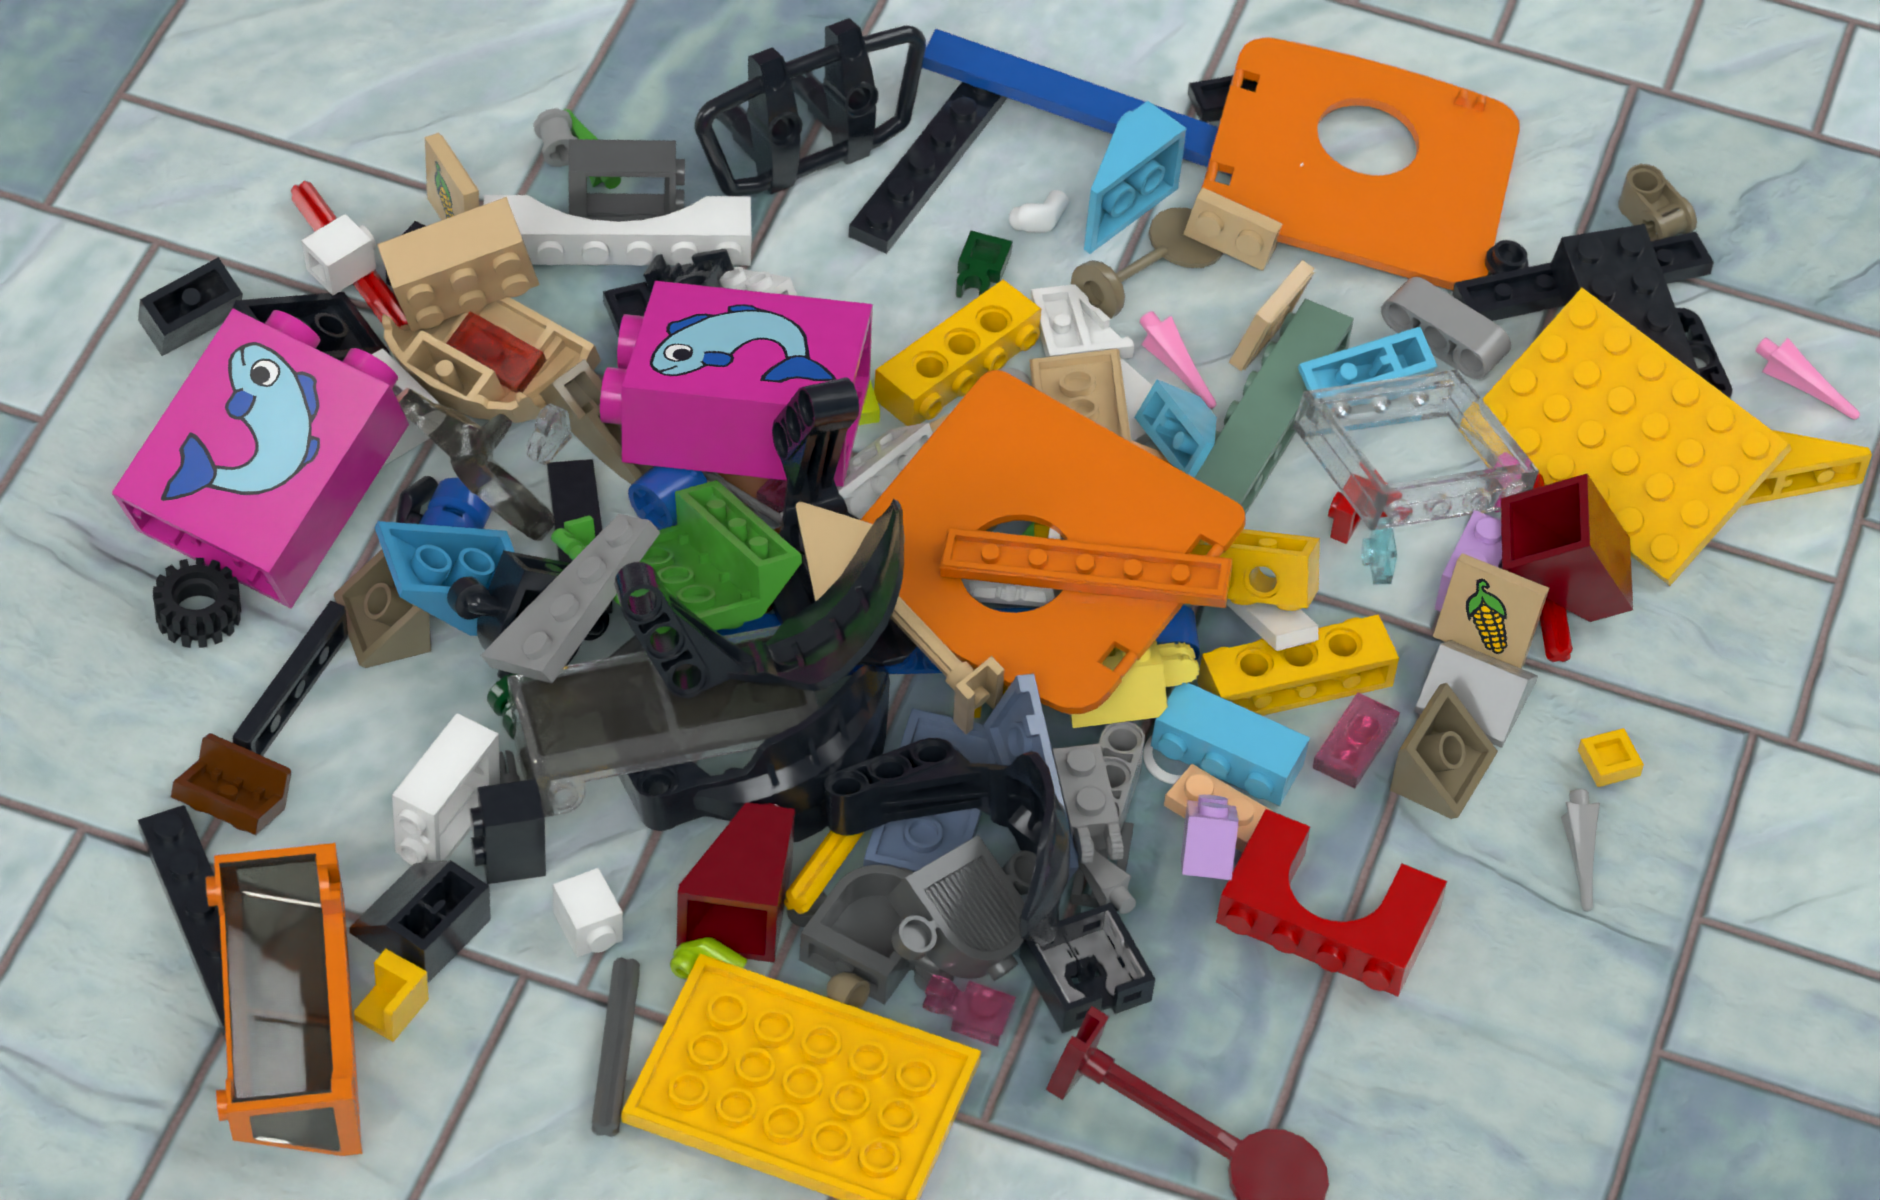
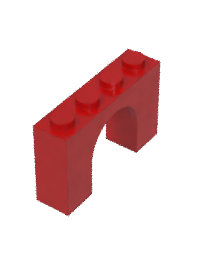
[1216,809,1447,997]

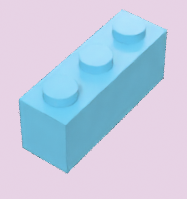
[1150,683,1310,806]

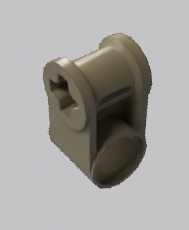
[1618,164,1697,241]

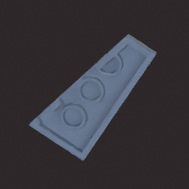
[983,674,1079,883]

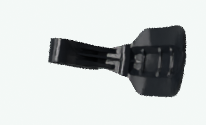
[771,377,917,666]
[614,498,904,698]
[602,665,890,842]
[824,738,1070,947]

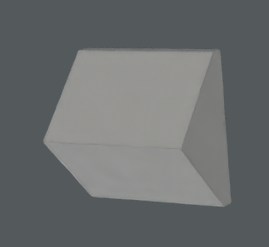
[1415,640,1538,748]

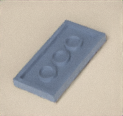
[863,708,997,872]

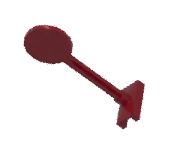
[1045,1006,1329,1200]

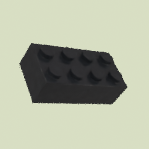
[1550,224,1700,375]

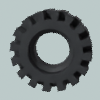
[153,557,242,648]

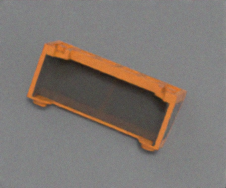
[206,843,362,1156]

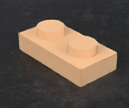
[1164,764,1272,852]

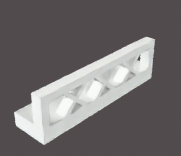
[780,422,933,519]

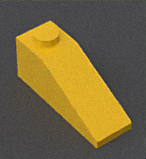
[1742,430,1872,506]

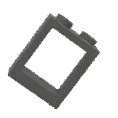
[569,139,685,222]

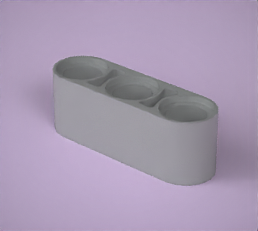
[1381,277,1511,379]
[1090,721,1145,853]

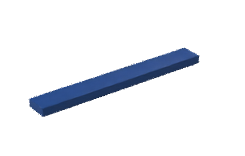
[922,28,1232,176]

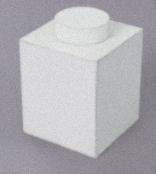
[301,214,376,295]
[553,868,623,958]

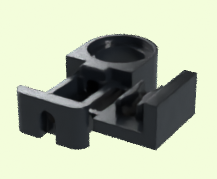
[643,249,734,293]

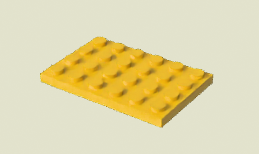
[1463,288,1791,586]
[621,954,981,1200]

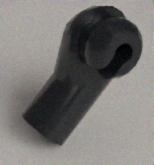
[395,476,438,524]

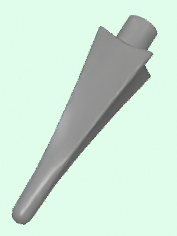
[1561,789,1600,911]
[1072,838,1136,914]

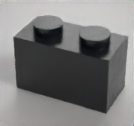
[138,257,243,356]
[470,779,546,884]

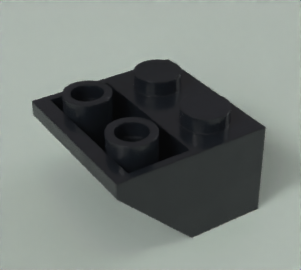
[349,860,491,983]

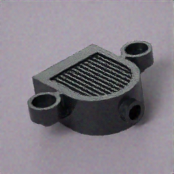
[447,550,609,681]

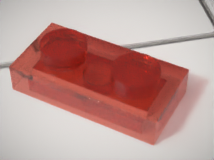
[446,311,547,393]

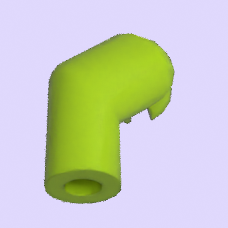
[670,937,747,979]

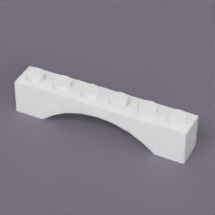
[484,195,752,266]

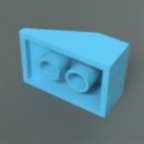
[1084,101,1187,254]

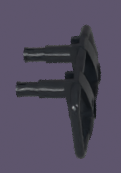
[694,18,926,196]

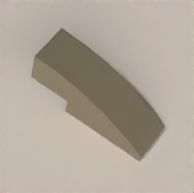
[540,359,653,485]

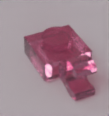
[923,975,1016,1047]

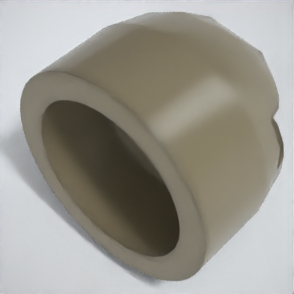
[826,972,870,1009]

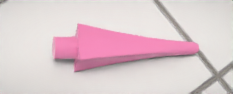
[1139,311,1216,409]
[1755,337,1860,420]

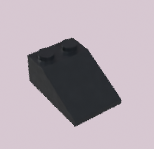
[230,292,390,361]

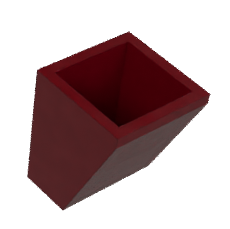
[1501,473,1633,622]
[676,802,795,963]

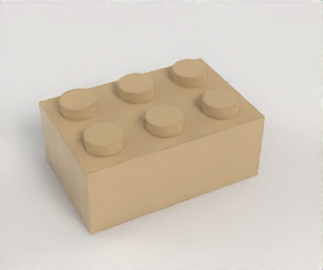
[377,197,540,332]

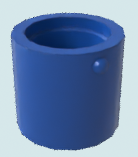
[628,466,707,530]

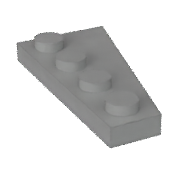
[480,514,660,683]

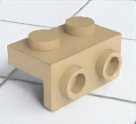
[1183,187,1282,271]

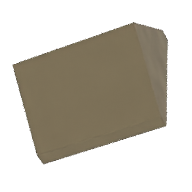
[333,549,431,668]
[1390,683,1498,819]

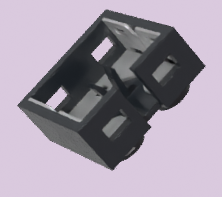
[1019,902,1155,1033]

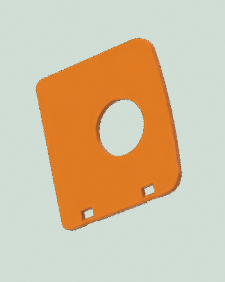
[1201,37,1520,290]
[861,370,1246,714]

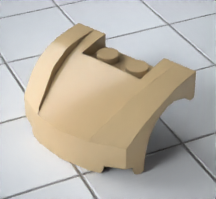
[382,297,601,423]

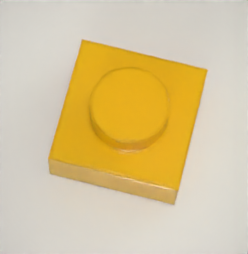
[1578,728,1644,787]

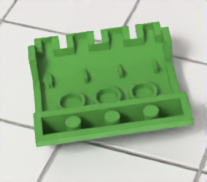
[551,480,802,634]

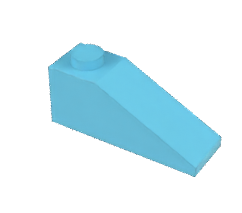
[1297,326,1438,407]
[1134,379,1217,478]

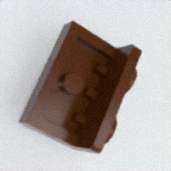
[171,733,292,835]

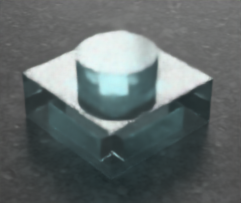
[1361,519,1397,585]

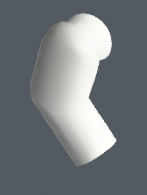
[1009,190,1069,233]

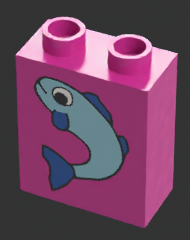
[600,281,873,487]
[111,309,409,609]

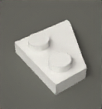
[1030,284,1134,359]

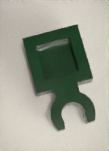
[955,230,1013,298]

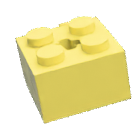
[1069,640,1200,728]

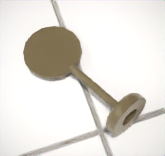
[1071,208,1223,319]

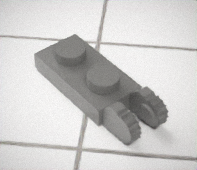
[1052,743,1124,864]

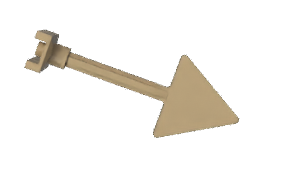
[796,502,1005,734]

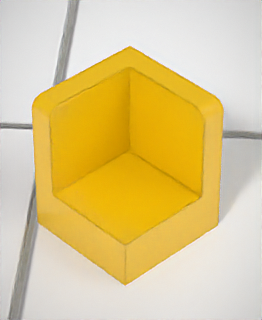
[354,949,429,1042]

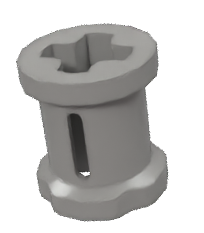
[533,108,577,167]

